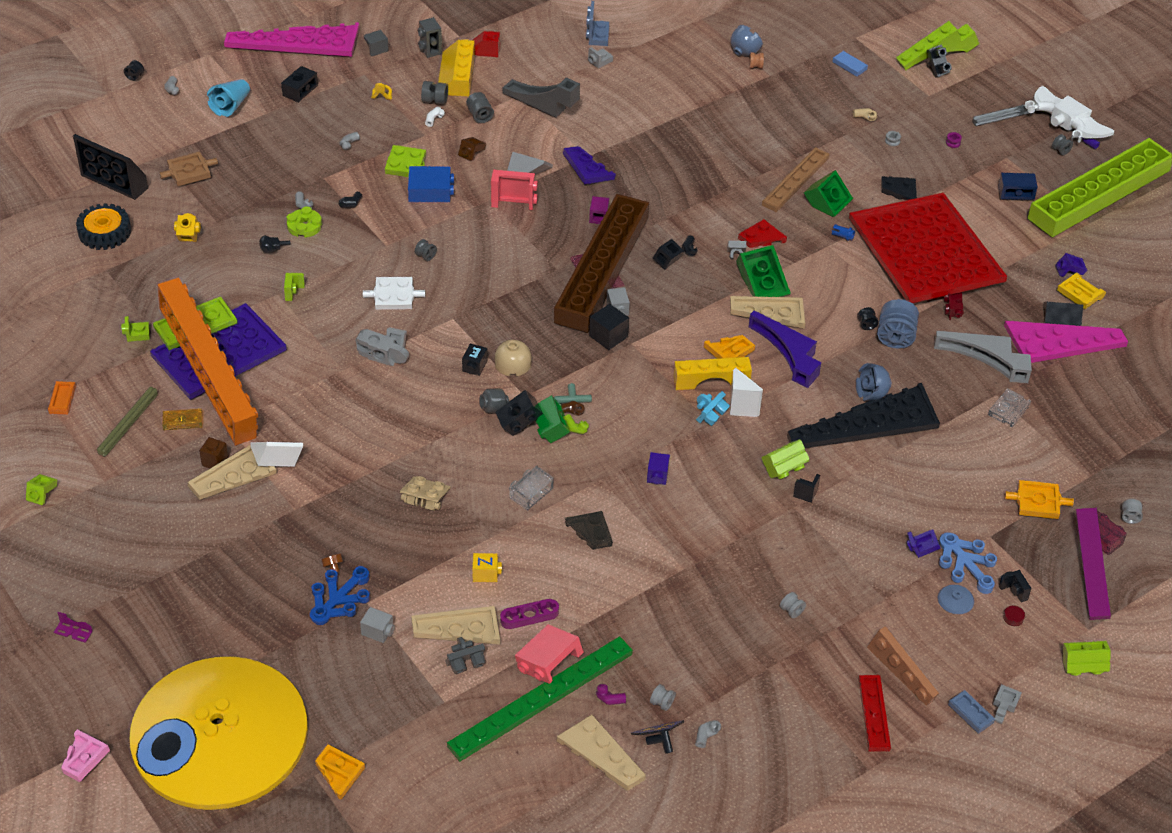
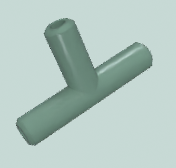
[554,383,592,403]

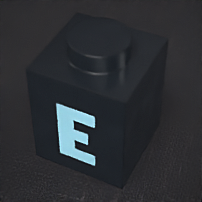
[462,343,488,376]

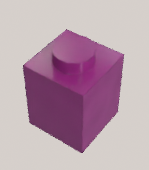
[589,196,610,224]

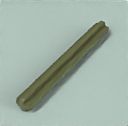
[97,387,158,457]

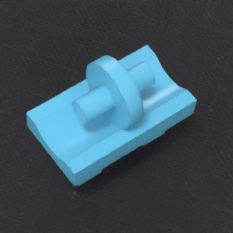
[696,391,730,426]

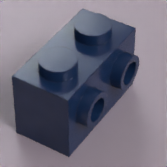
[998,172,1038,200]

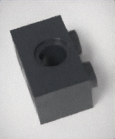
[281,66,318,103]
[495,390,543,436]

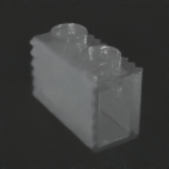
[509,466,554,511]

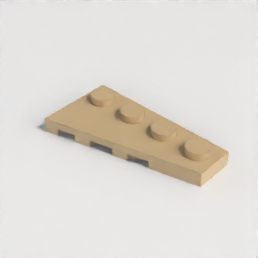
[730,296,805,329]
[188,445,276,500]
[411,606,500,644]
[557,715,646,791]

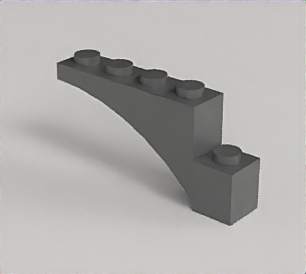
[502,77,580,117]

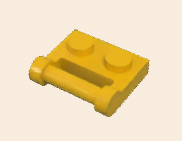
[1057,273,1106,309]

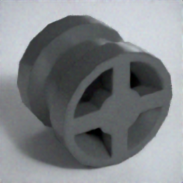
[1052,134,1073,155]
[415,239,437,261]

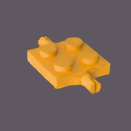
[1005,480,1074,519]

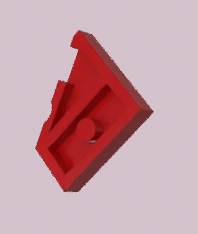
[738,219,787,248]

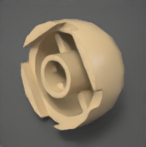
[494,340,532,376]

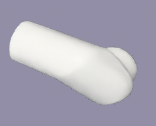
[425,107,445,127]

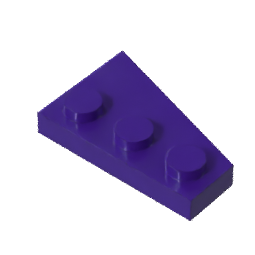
[563,146,616,184]

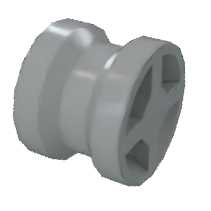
[1122,499,1143,524]
[780,592,806,618]
[650,684,676,711]

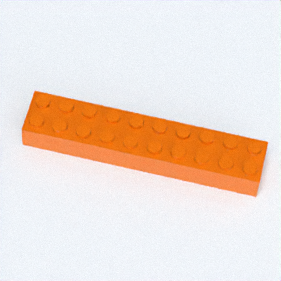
[158,277,258,446]

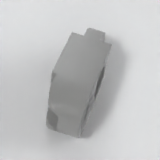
[355,329,409,366]

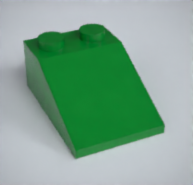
[736,245,791,297]

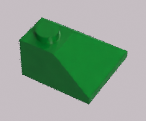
[804,170,853,217]

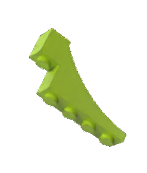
[896,21,979,70]

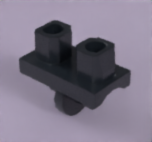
[926,44,952,78]

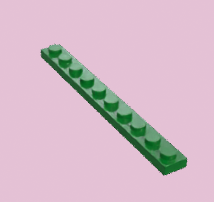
[447,636,633,762]

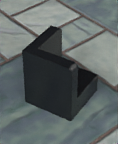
[793,474,821,503]

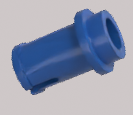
[832,224,855,241]

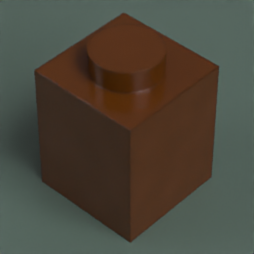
[199,437,229,469]

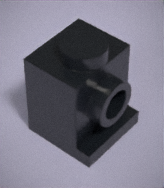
[653,239,684,270]

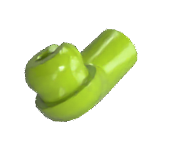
[564,414,589,434]

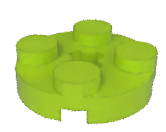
[287,206,322,237]

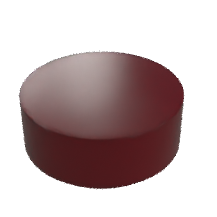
[1003,605,1025,626]

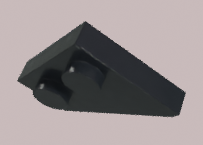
[881,176,917,200]

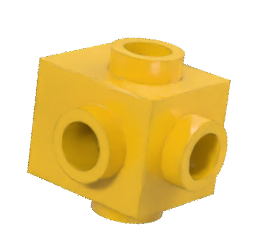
[174,213,201,242]

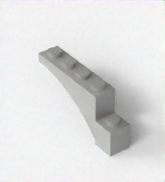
[934,331,1032,383]

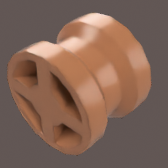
[749,52,764,69]

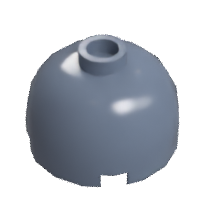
[730,25,763,57]
[856,363,891,401]

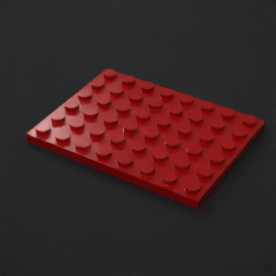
[849,192,1007,303]

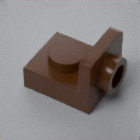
[458,137,486,161]

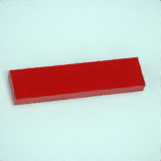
[858,675,891,752]

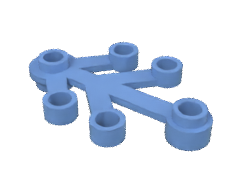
[939,532,997,594]

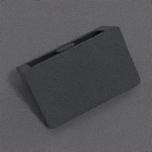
[1043,301,1083,326]

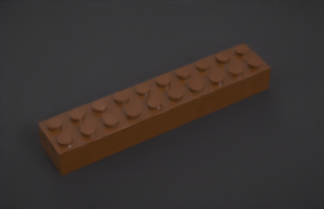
[554,194,649,333]

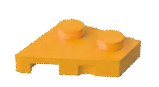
[704,335,755,359]
[315,744,365,800]

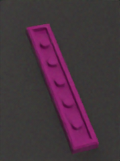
[1076,508,1111,620]

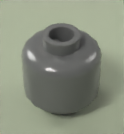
[479,388,509,413]

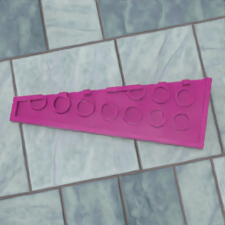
[224,22,359,57]

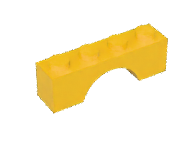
[673,357,752,390]

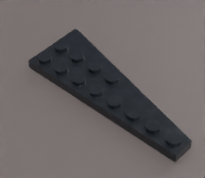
[787,383,940,448]

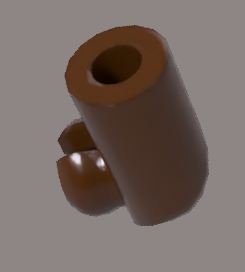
[561,401,585,415]

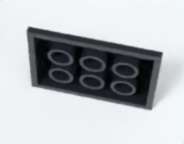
[73,134,148,200]

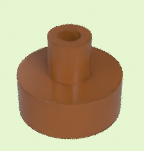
[321,554,343,572]

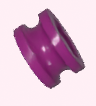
[946,132,962,148]

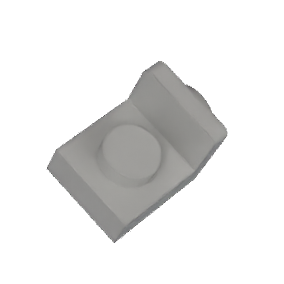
[588,47,613,69]

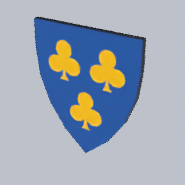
[631,720,684,754]

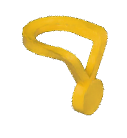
[371,83,392,100]

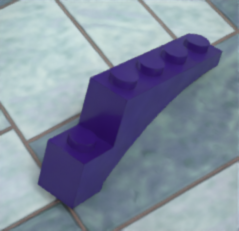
[749,310,821,388]

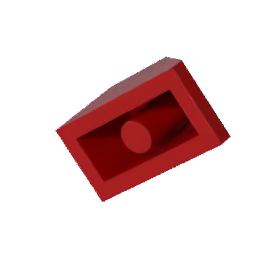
[473,31,500,57]

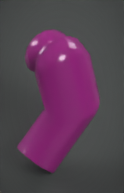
[596,684,626,705]

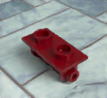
[944,292,964,320]

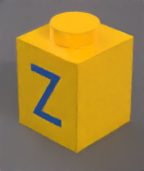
[472,553,502,582]

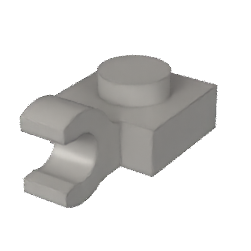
[993,684,1022,724]

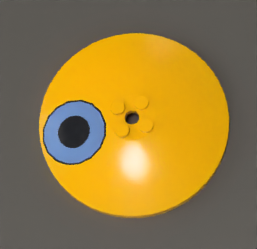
[129,657,308,810]

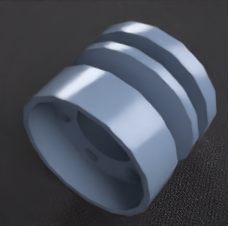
[877,299,919,349]

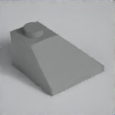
[507,152,553,175]

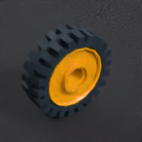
[76,203,131,250]

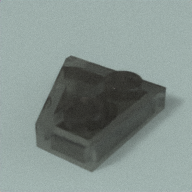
[565,511,613,550]

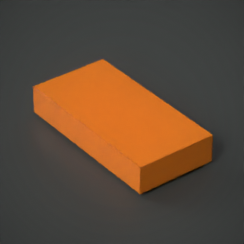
[48,381,76,415]

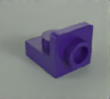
[1056,253,1087,277]

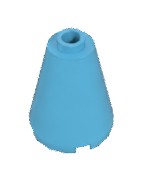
[207,79,250,117]

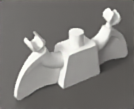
[1025,86,1114,142]

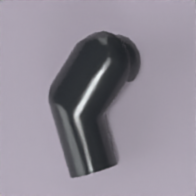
[338,191,363,208]
[682,235,698,257]

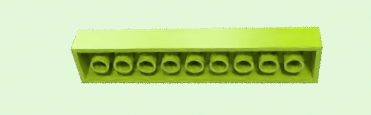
[1028,138,1172,237]

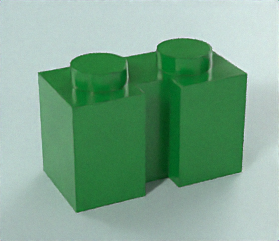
[535,395,570,443]

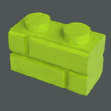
[761,440,810,479]
[1063,641,1111,676]

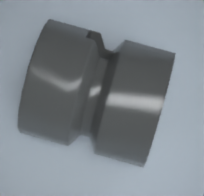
[421,81,448,105]
[466,92,494,123]

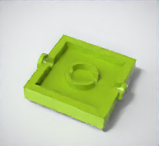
[385,145,426,177]

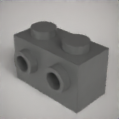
[417,17,442,58]

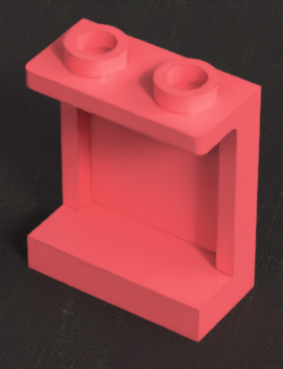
[491,170,538,210]
[514,624,584,684]

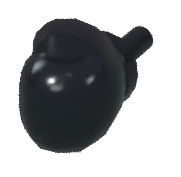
[259,235,290,253]

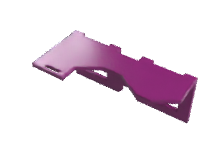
[53,612,93,643]

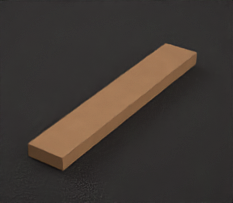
[762,147,830,212]

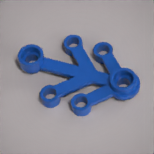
[310,566,370,625]

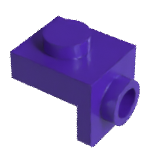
[907,529,941,558]

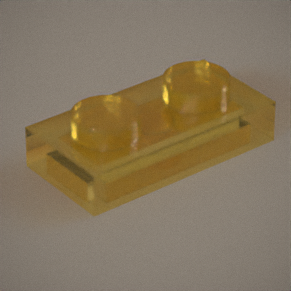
[162,408,203,431]

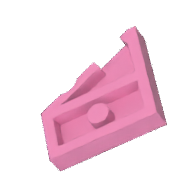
[61,729,110,782]

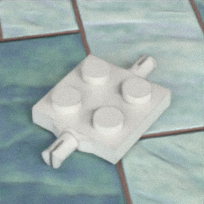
[363,277,425,310]

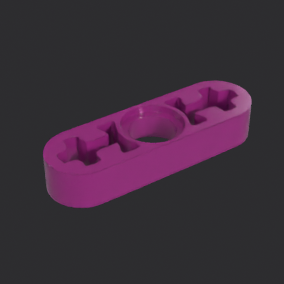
[500,599,559,629]

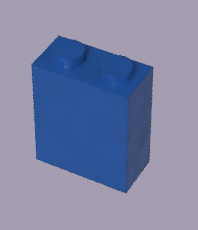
[408,166,454,202]

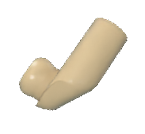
[853,108,877,121]

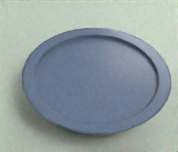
[938,585,975,614]

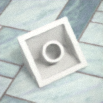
[730,368,763,417]
[250,442,303,467]

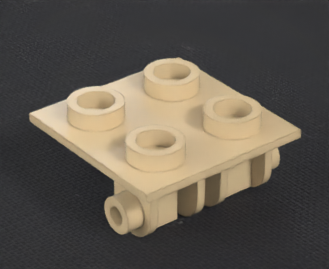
[400,476,451,511]

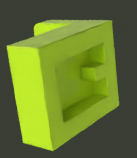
[284,273,305,301]
[121,316,150,342]
[26,474,57,505]

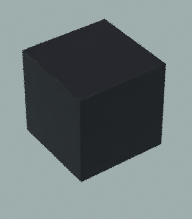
[589,303,629,350]

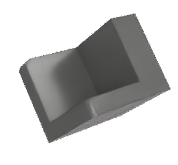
[364,30,388,56]

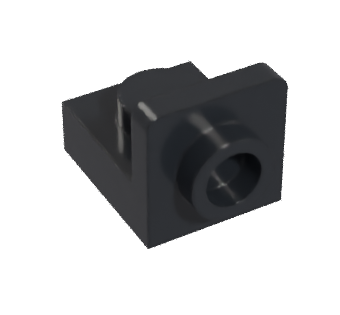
[999,570,1031,602]

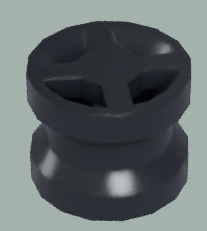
[123,60,145,81]
[857,307,879,330]

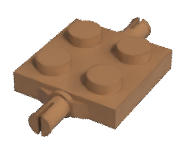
[159,152,218,186]

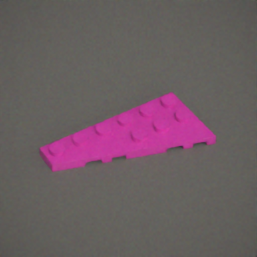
[1004,321,1128,363]

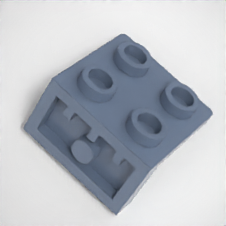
[586,1,609,46]

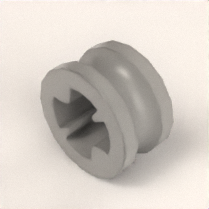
[885,131,901,146]

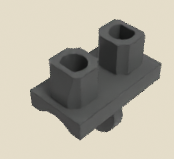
[445,637,485,675]

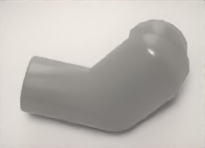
[164,76,179,95]
[340,132,360,150]
[695,720,721,748]

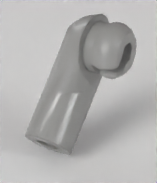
[295,192,313,209]

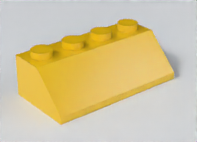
[438,39,475,96]

